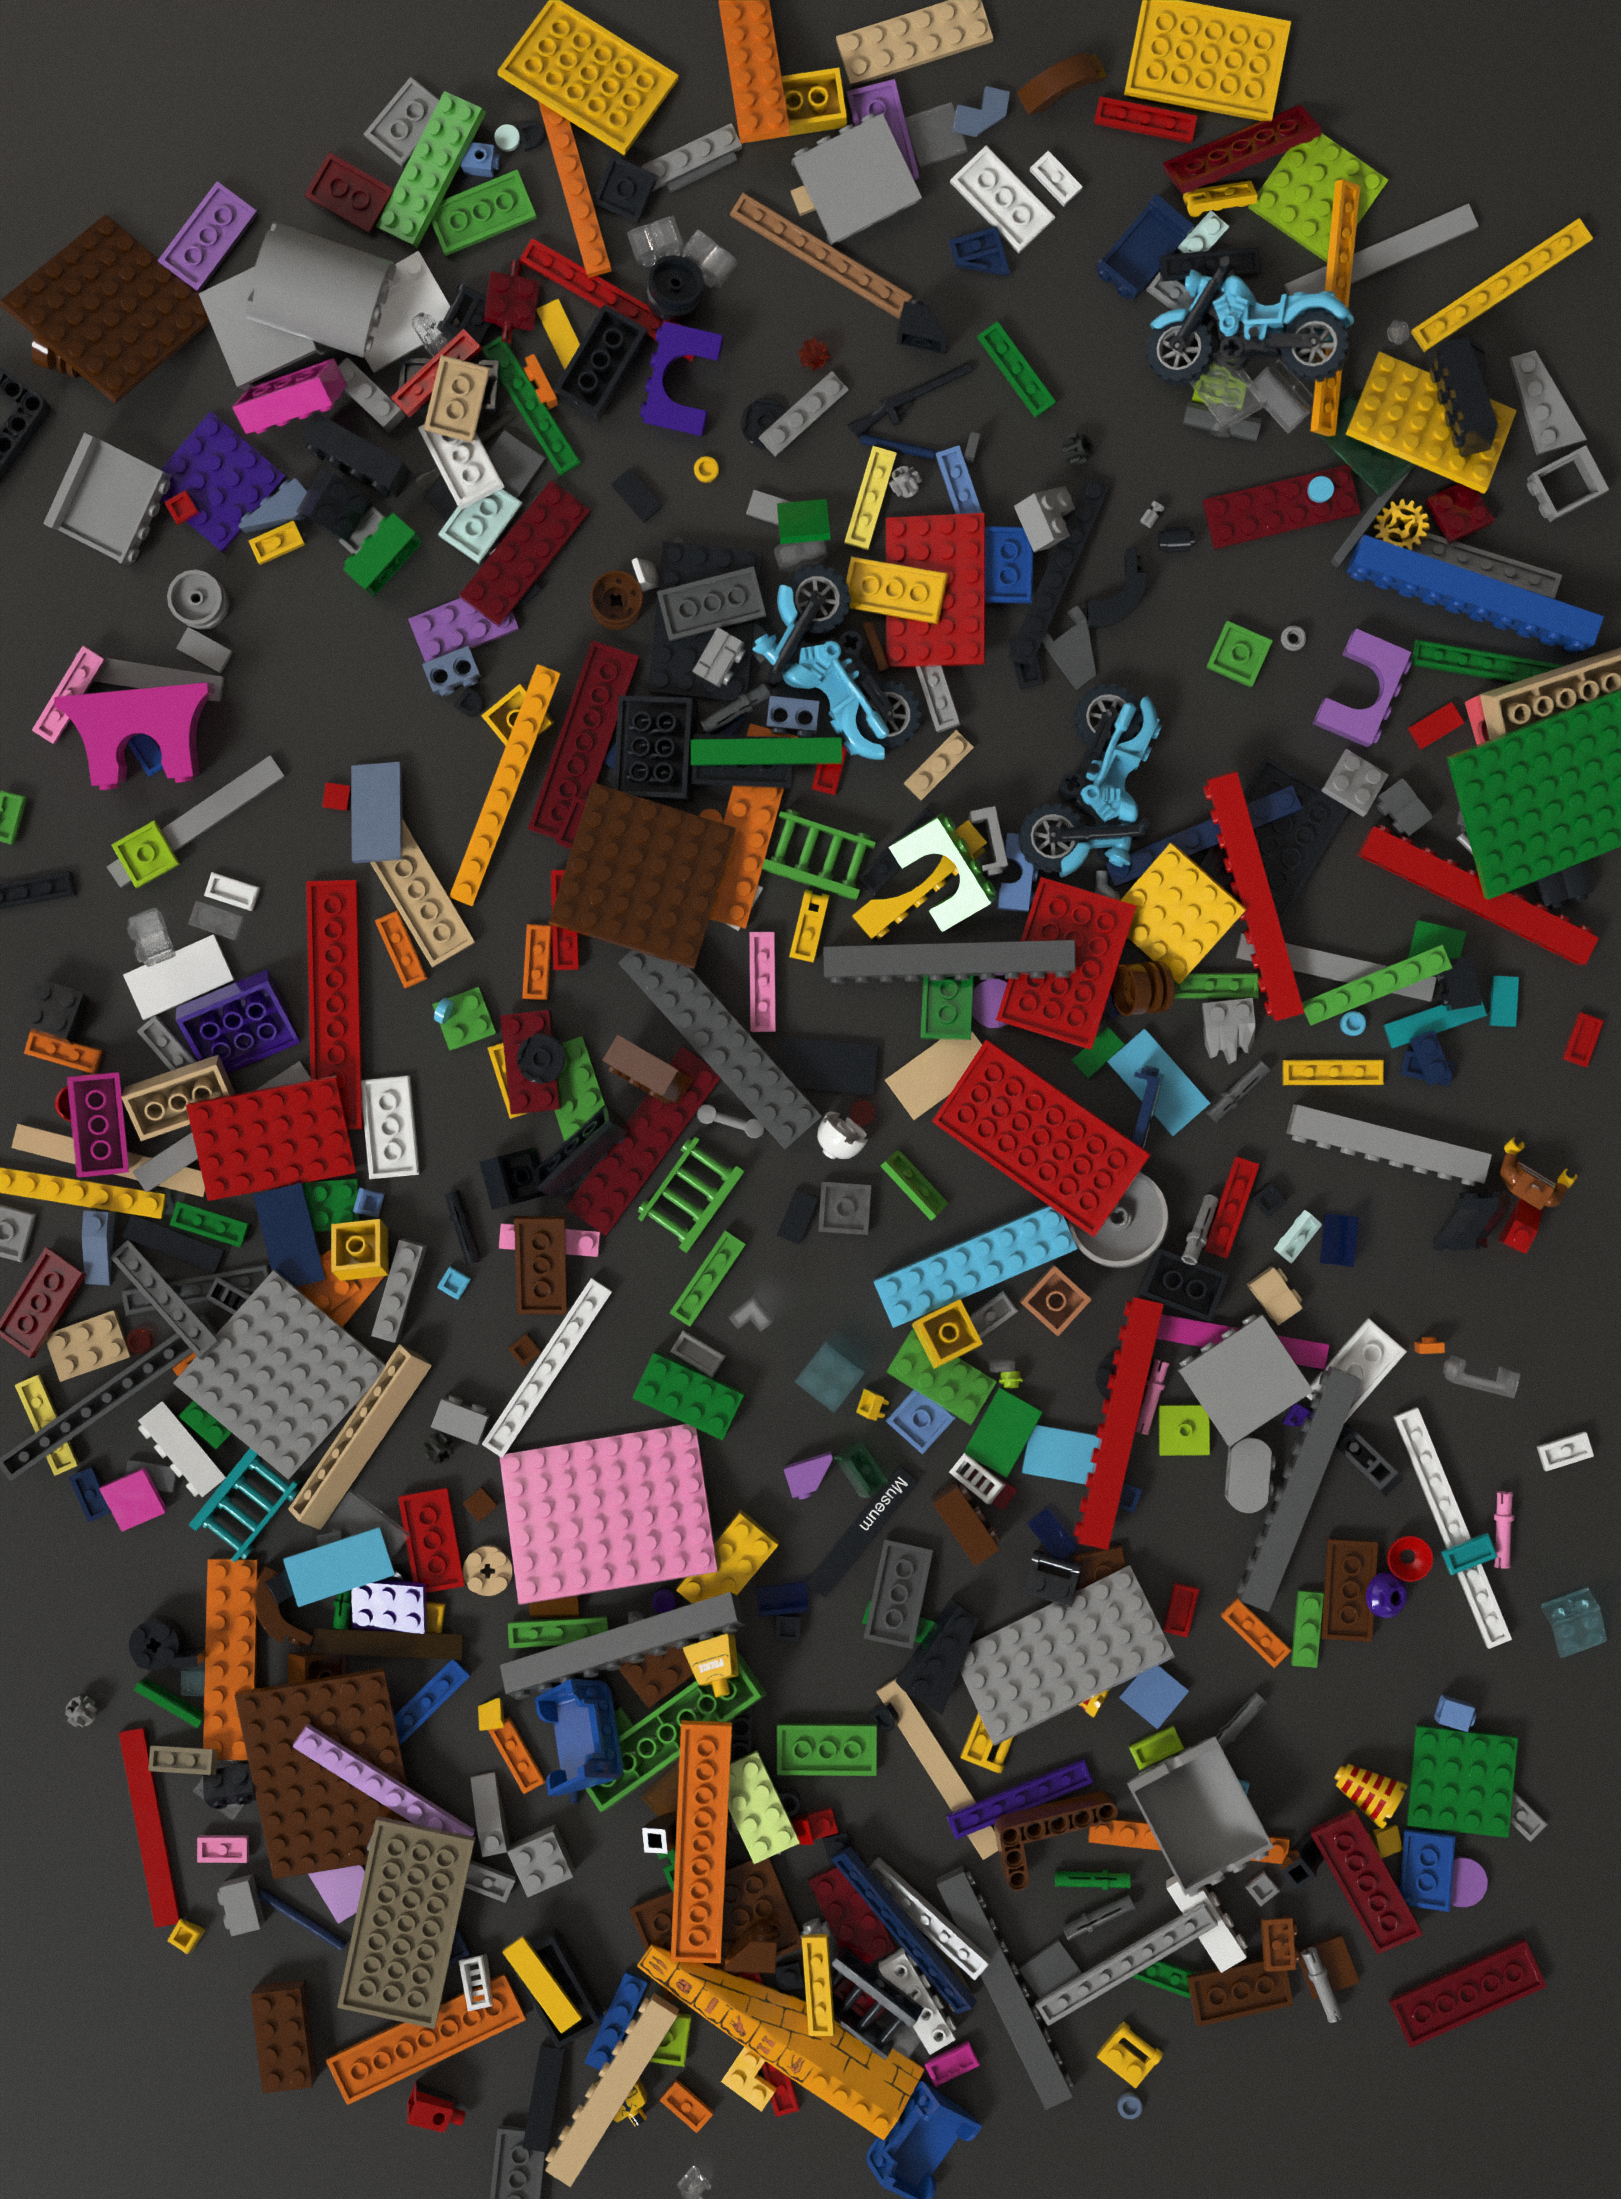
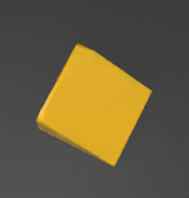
[478,1698,504,1731]
[1373,1824,1403,1858]
[167,1919,205,1954]

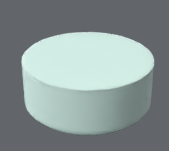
[495,124,520,152]

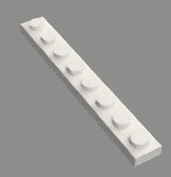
[482,1278,612,1458]

